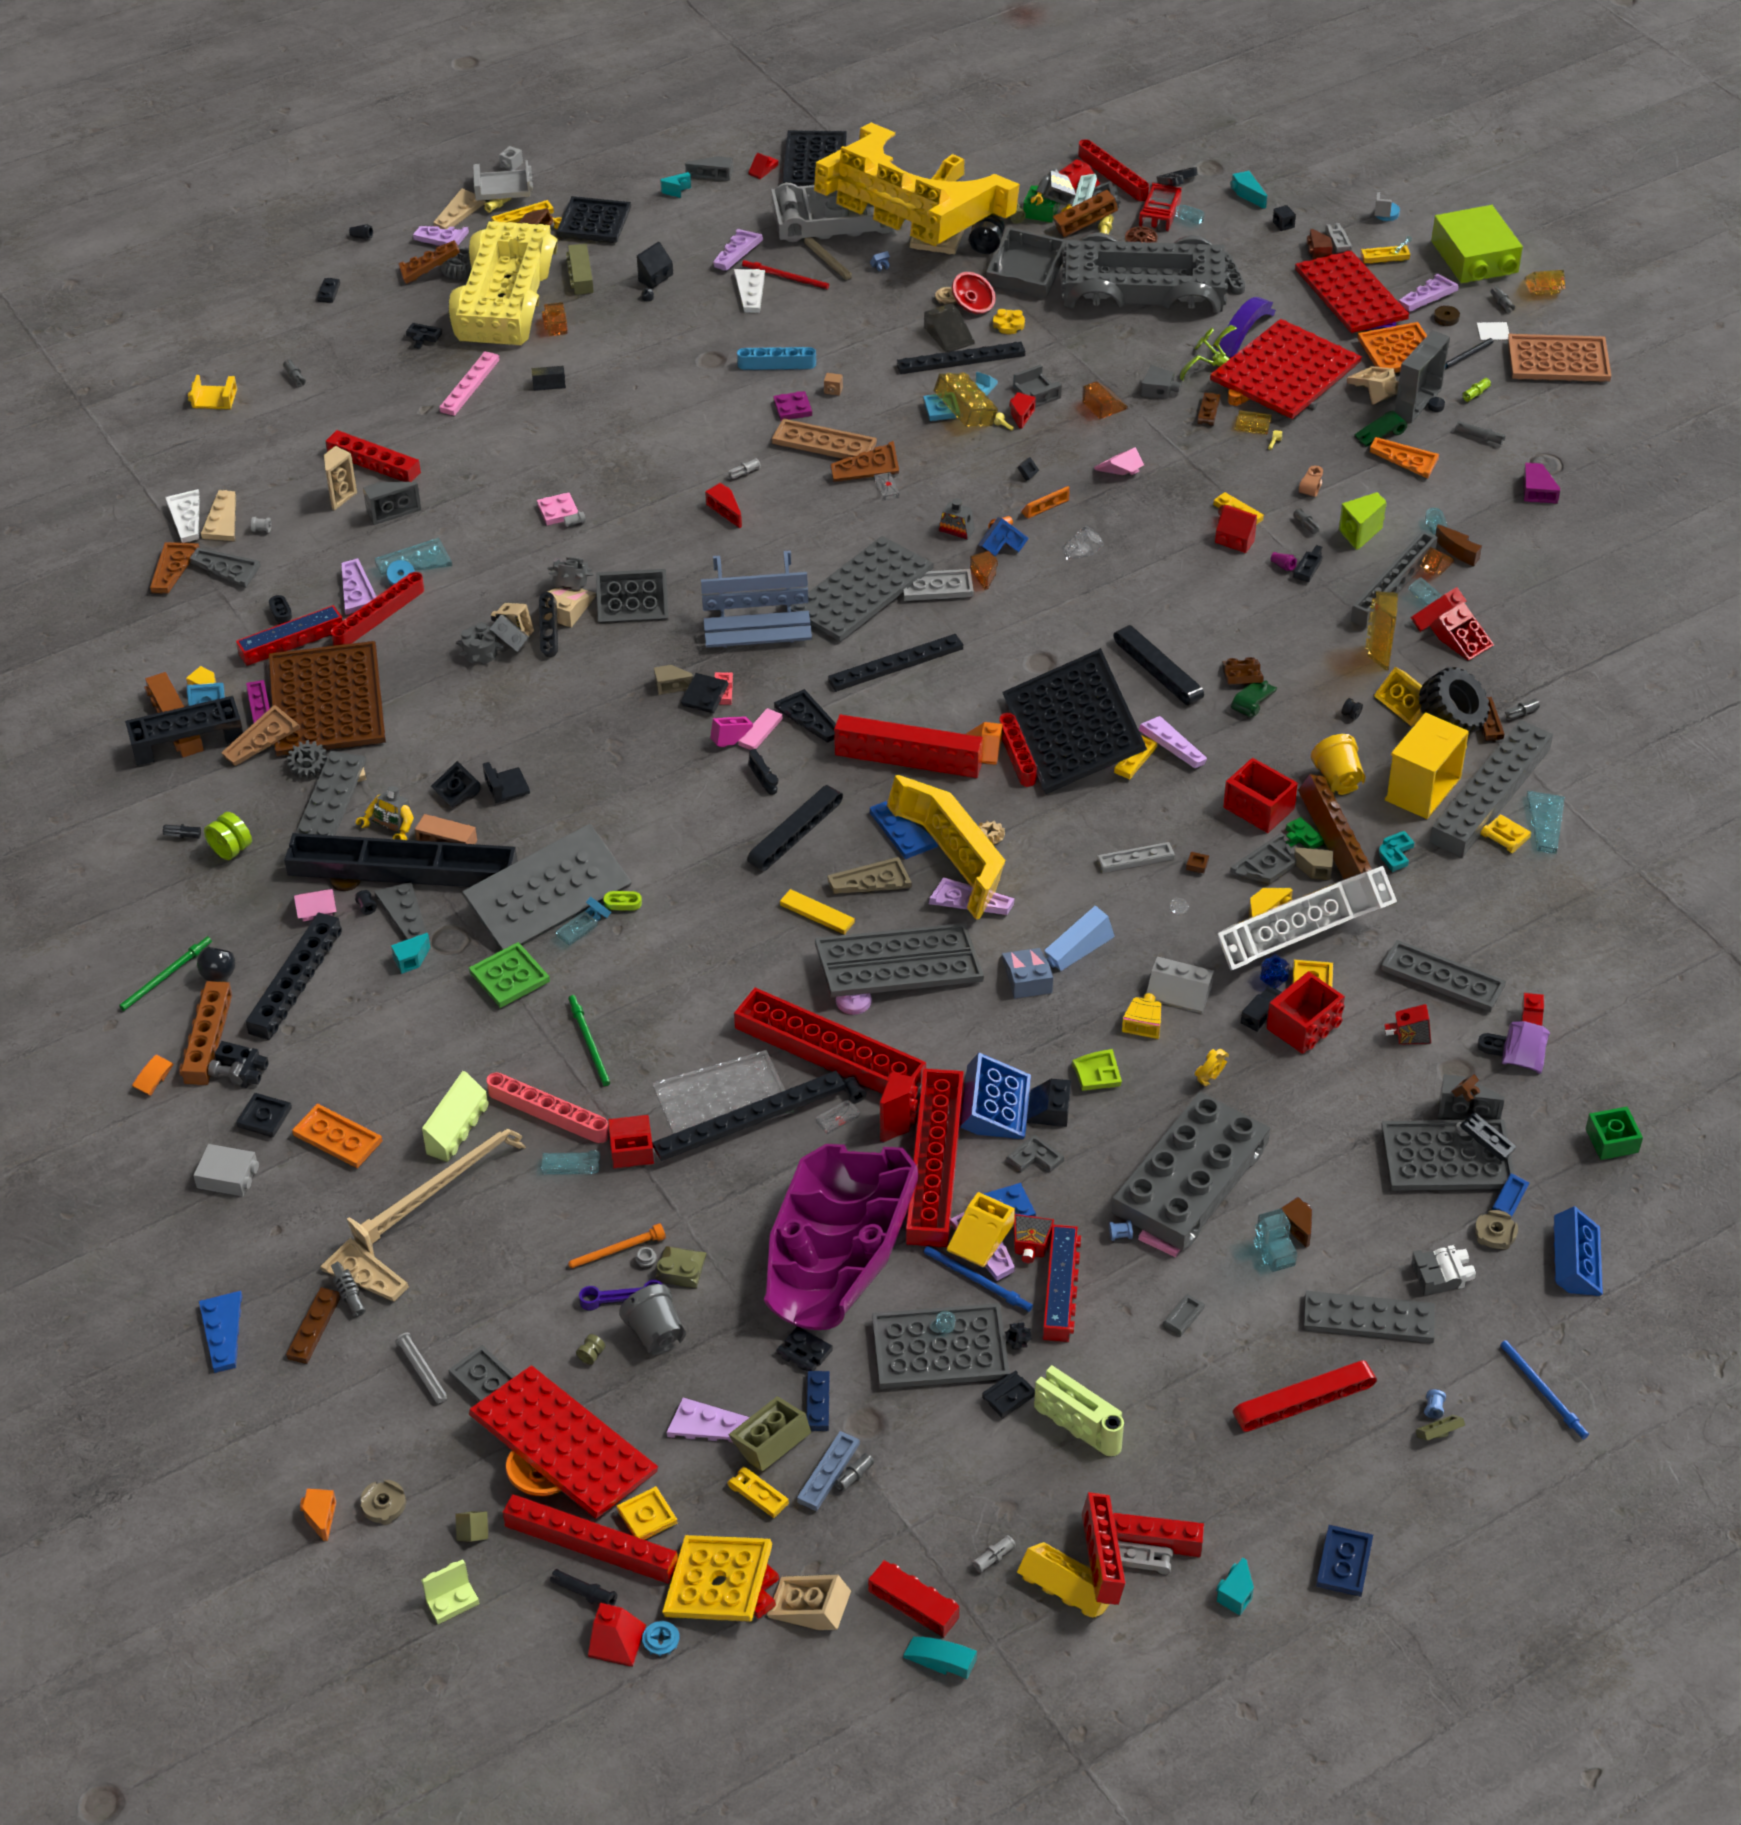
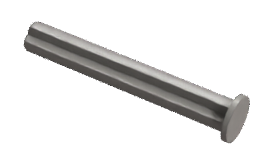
[395,1332,447,1404]

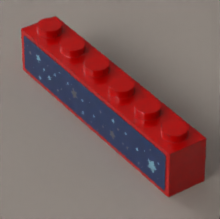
[236,605,343,666]
[1043,1225,1081,1342]

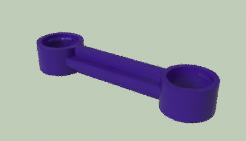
[579,1280,662,1311]

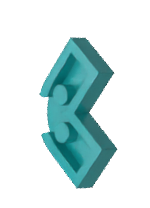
[1379,831,1415,872]

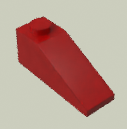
[705,483,742,528]
[1410,587,1467,632]

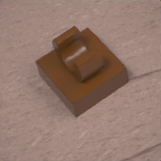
[1451,1074,1480,1102]

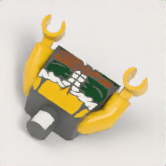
[356,786,414,840]

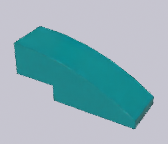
[903,1637,977,1679]

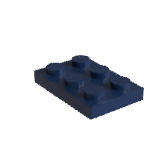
[1316,1525,1373,1597]

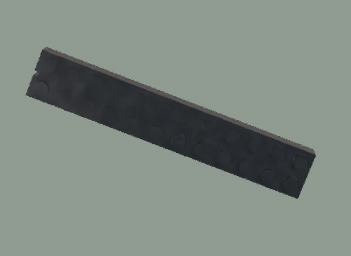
[284,833,518,887]

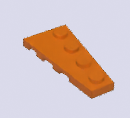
[1370,437,1439,479]

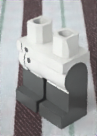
[1411,1245,1476,1296]

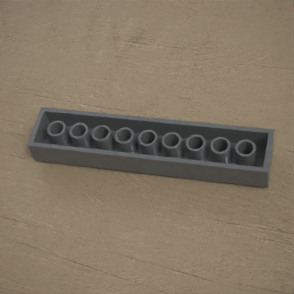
[1430,720,1553,858]

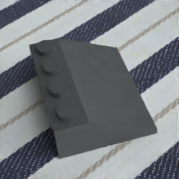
[596,569,668,623]

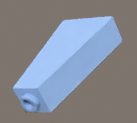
[1044,906,1114,971]

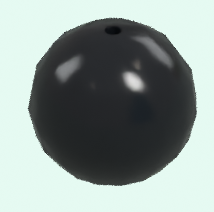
[197,947,235,982]

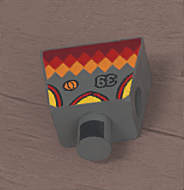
[938,498,975,540]

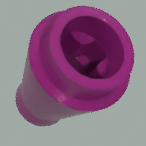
[1270,552,1297,571]

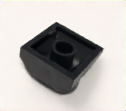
[431,761,481,808]

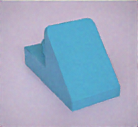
[968,372,998,401]

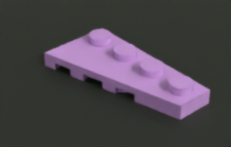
[342,559,376,615]
[950,1212,1015,1281]
[667,1398,750,1442]

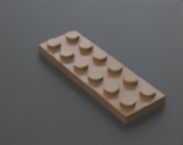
[772,419,877,459]

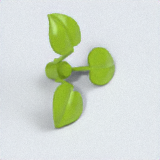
[1180,325,1237,381]

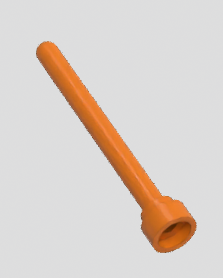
[568,1223,666,1268]

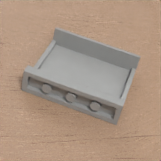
[473,160,533,201]

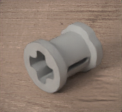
[251,517,271,533]

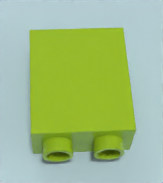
[1431,205,1523,283]

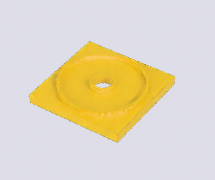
[662,1535,772,1622]

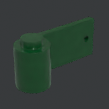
[1354,411,1407,447]
[1231,680,1277,718]

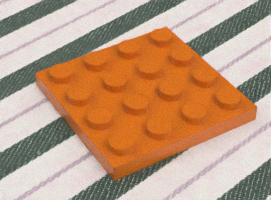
[1358,322,1427,373]

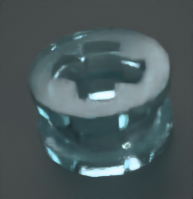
[936,1311,955,1333]

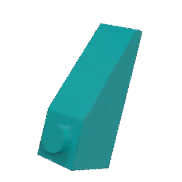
[1230,171,1268,209]

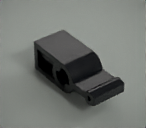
[1241,985,1282,1032]

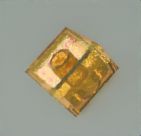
[1524,270,1565,296]

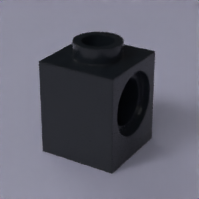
[1272,205,1296,231]

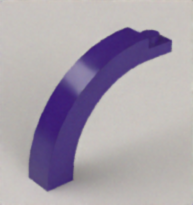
[1216,297,1276,357]

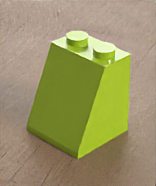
[1339,492,1387,550]

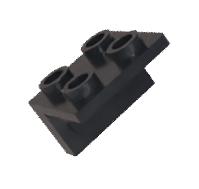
[482,762,530,803]

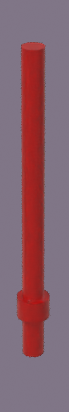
[742,260,829,290]

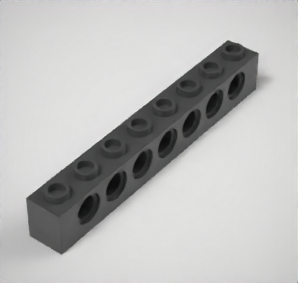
[1351,531,1438,628]

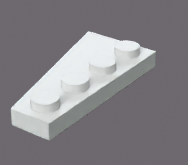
[734,269,765,313]
[165,489,200,543]

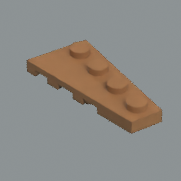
[221,705,300,766]

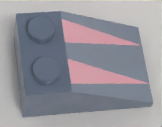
[1002,948,1053,999]

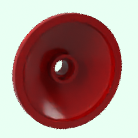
[952,272,996,314]

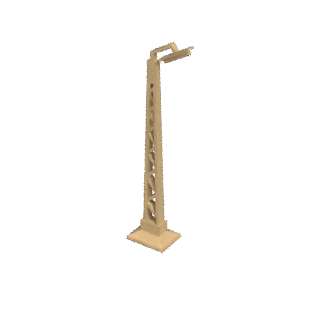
[347,1129,526,1257]

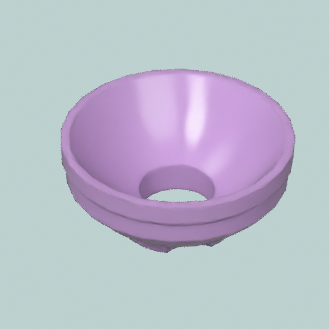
[836,993,871,1015]

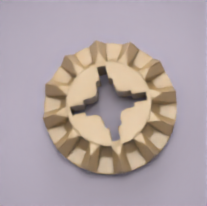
[935,287,957,305]
[978,820,1005,844]

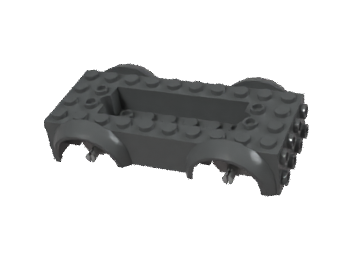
[1061,232,1228,313]

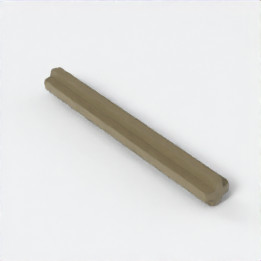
[804,237,852,280]

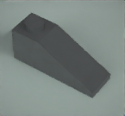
[685,156,734,181]

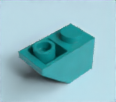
[391,933,431,974]
[1216,1557,1254,1616]

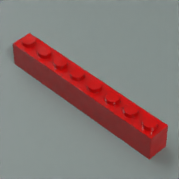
[503,1494,678,1584]

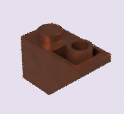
[1307,229,1332,260]

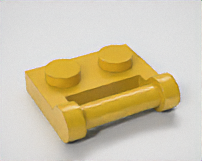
[1480,814,1531,853]

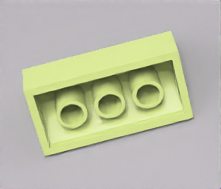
[422,1071,488,1162]

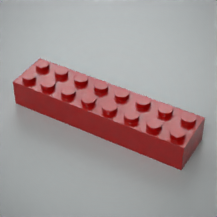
[834,714,983,778]

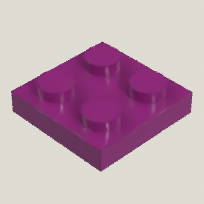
[773,391,812,421]

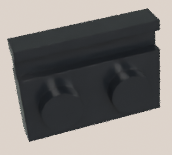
[982,1370,1035,1418]

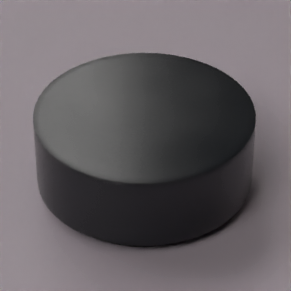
[1428,397,1445,412]

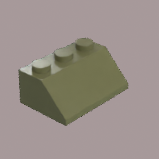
[728,1396,811,1472]

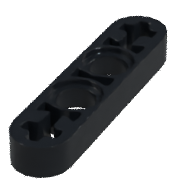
[539,592,558,657]

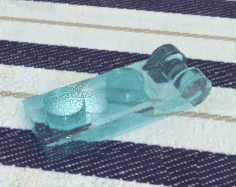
[542,1150,600,1174]

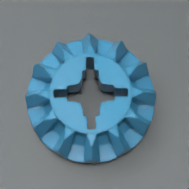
[642,1621,680,1656]

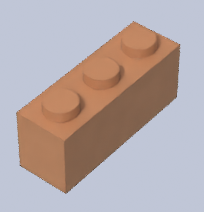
[415,814,477,844]

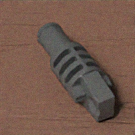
[331,1261,366,1317]

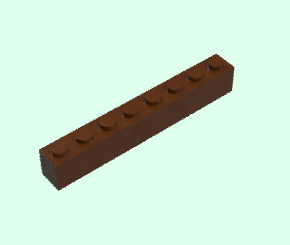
[1298,774,1372,880]

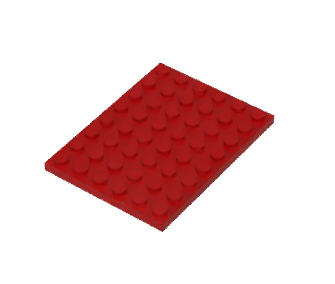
[1210,319,1362,419]

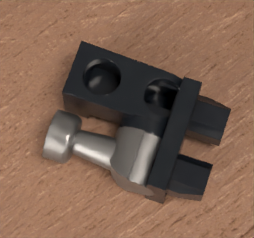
[208,1041,269,1088]

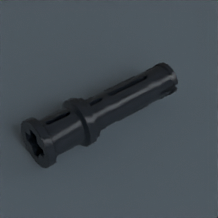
[550,1569,617,1606]

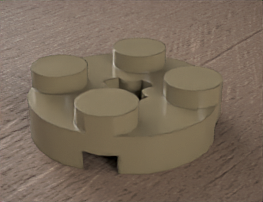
[1475,1210,1518,1250]
[361,1480,406,1525]

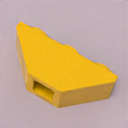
[1249,888,1293,918]

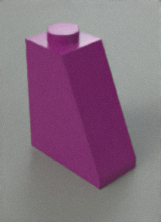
[1523,462,1560,504]

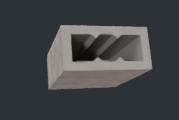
[194,1144,259,1197]

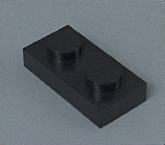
[317,278,340,303]

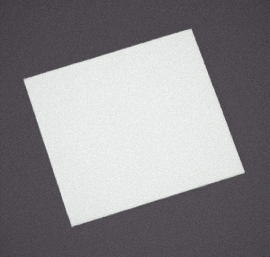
[1477,322,1509,340]

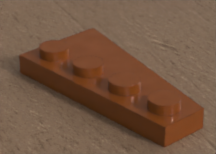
[830,441,899,482]

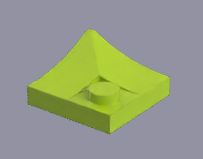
[1071,1049,1122,1091]

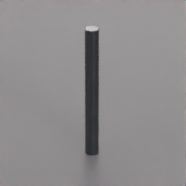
[1446,338,1493,369]

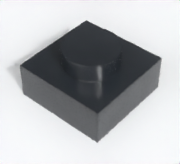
[1017,457,1039,481]

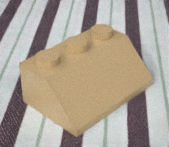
[324,446,357,510]

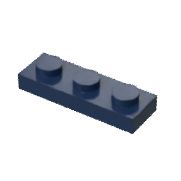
[807,1371,830,1431]

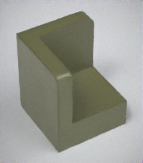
[455,1511,488,1541]

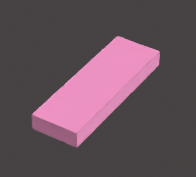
[738,708,783,750]

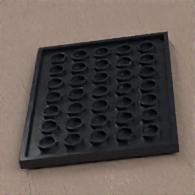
[1002,648,1147,794]

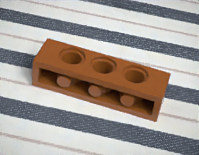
[1053,190,1118,237]

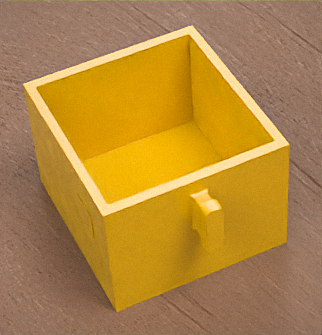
[1385,713,1469,819]

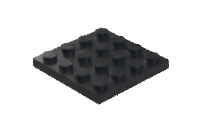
[557,196,631,243]

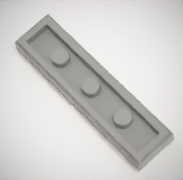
[1097,842,1175,873]

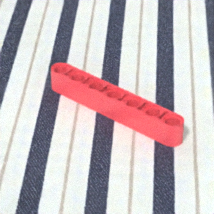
[487,1072,609,1143]

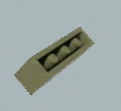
[566,244,594,295]

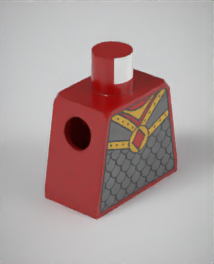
[1384,1004,1431,1045]
[1014,1214,1054,1263]

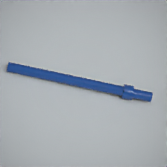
[924,1246,1033,1312]
[1500,1340,1589,1439]

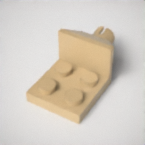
[1347,366,1399,405]

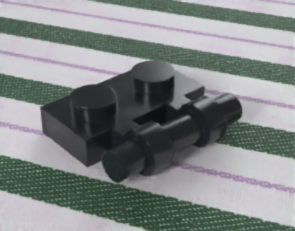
[776,1326,833,1371]

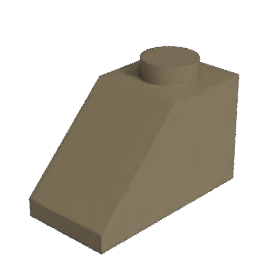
[654,665,693,695]

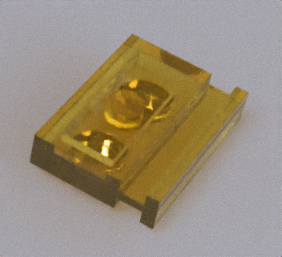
[1235,410,1272,435]

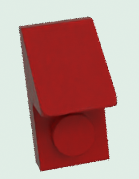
[748,153,779,179]

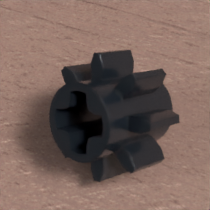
[1005,1322,1032,1349]

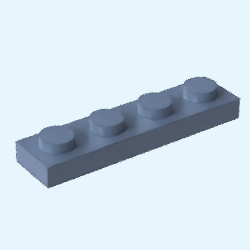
[797,1431,860,1511]

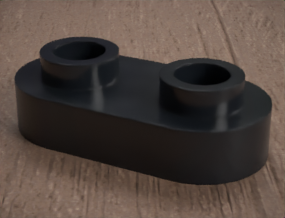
[269,595,292,623]
[1477,1033,1507,1056]

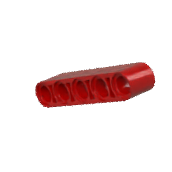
[999,713,1037,787]

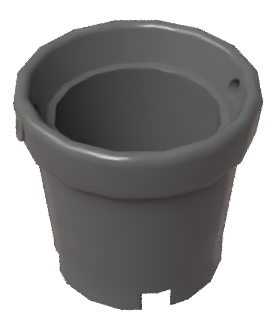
[619,1284,686,1355]

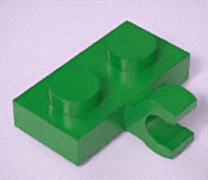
[1285,817,1324,849]

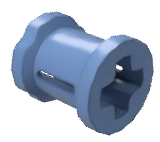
[1109,1220,1133,1241]
[1424,1389,1446,1419]

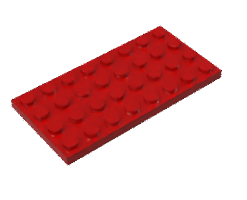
[1295,251,1409,333]
[469,1365,658,1519]

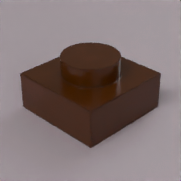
[1186,852,1209,874]

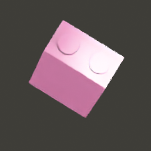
[294,889,337,921]

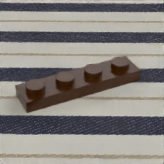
[286,1287,341,1364]

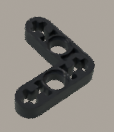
[1156,167,1198,186]

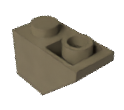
[1294,847,1333,880]

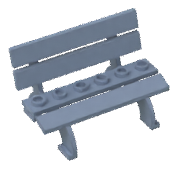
[701,551,812,648]

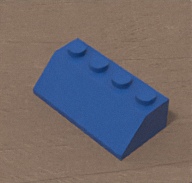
[1553,1206,1603,1296]

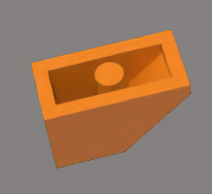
[300,1489,336,1541]

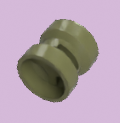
[1009,203,1026,224]
[576,1334,606,1365]

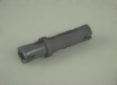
[1455,420,1506,445]

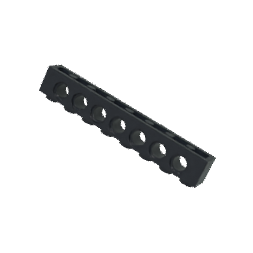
[245,912,342,1040]

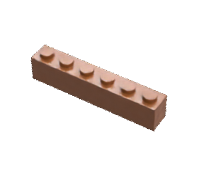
[144,672,204,758]

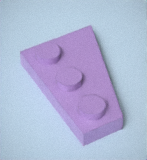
[413,226,469,246]

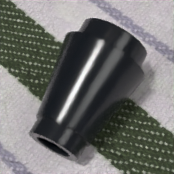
[349,224,373,240]

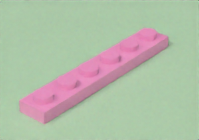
[439,352,499,416]

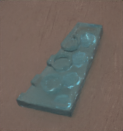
[375,538,452,575]
[1527,791,1565,854]

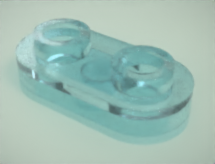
[1175,205,1205,224]
[1425,508,1447,535]

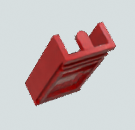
[1139,183,1182,231]

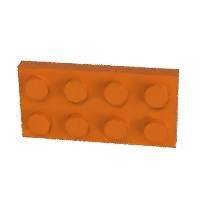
[292,1103,383,1169]

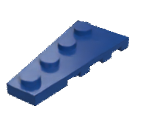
[199,1291,242,1373]

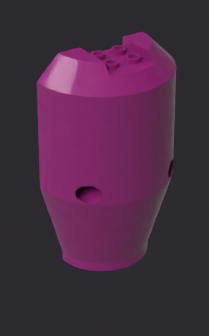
[764,1144,918,1330]

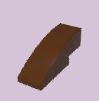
[1435,524,1482,566]

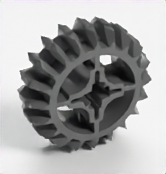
[440,247,472,280]

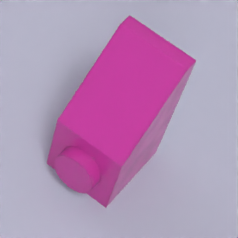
[710,717,753,747]

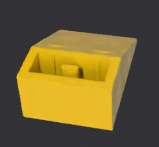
[947,1192,1015,1268]

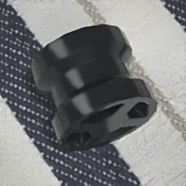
[1341,698,1363,720]

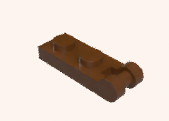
[1197,393,1220,426]

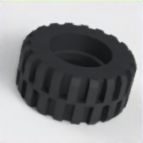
[1419,667,1490,735]

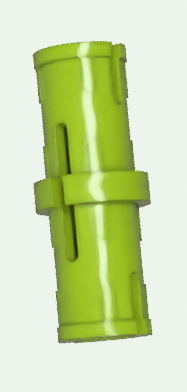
[1462,378,1491,401]

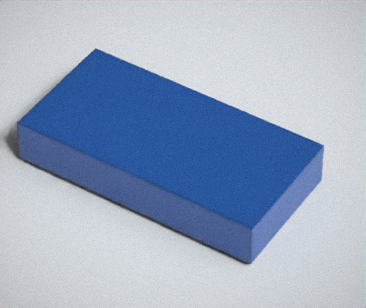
[1492,1173,1529,1216]

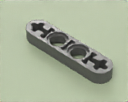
[1225,253,1245,294]

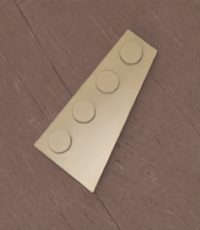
[434,188,485,229]
[201,490,236,541]

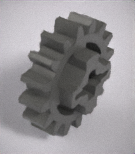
[287,740,327,779]

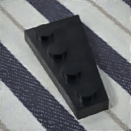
[774,689,836,743]

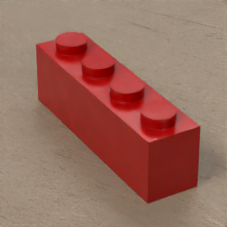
[1113,1513,1204,1557]
[868,1560,960,1638]

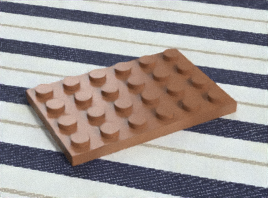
[1507,334,1611,382]

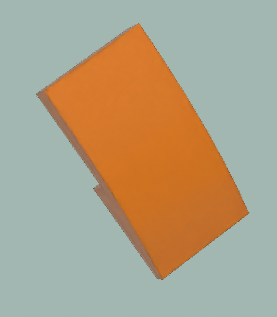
[132,1055,174,1096]

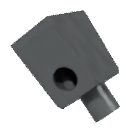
[1141,365,1182,399]

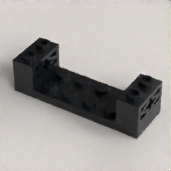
[125,696,243,766]

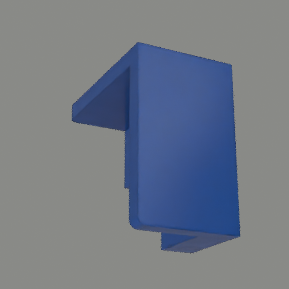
[978,517,1029,556]

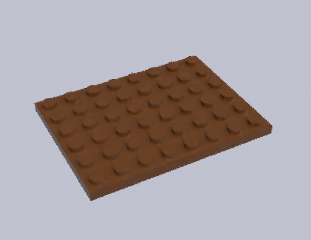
[269,641,386,756]

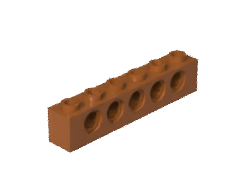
[179,981,233,1085]

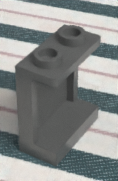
[1013,365,1062,408]

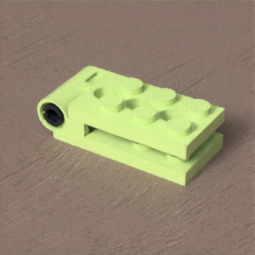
[1034,1365,1124,1456]

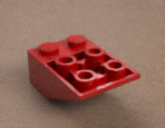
[1430,602,1494,661]
[608,1115,654,1168]

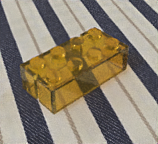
[933,372,998,426]

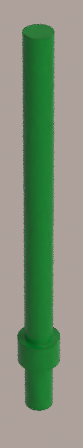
[119,936,212,1011]
[568,995,611,1086]

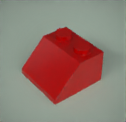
[1215,505,1257,553]

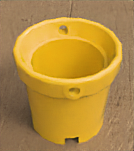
[1310,734,1366,795]

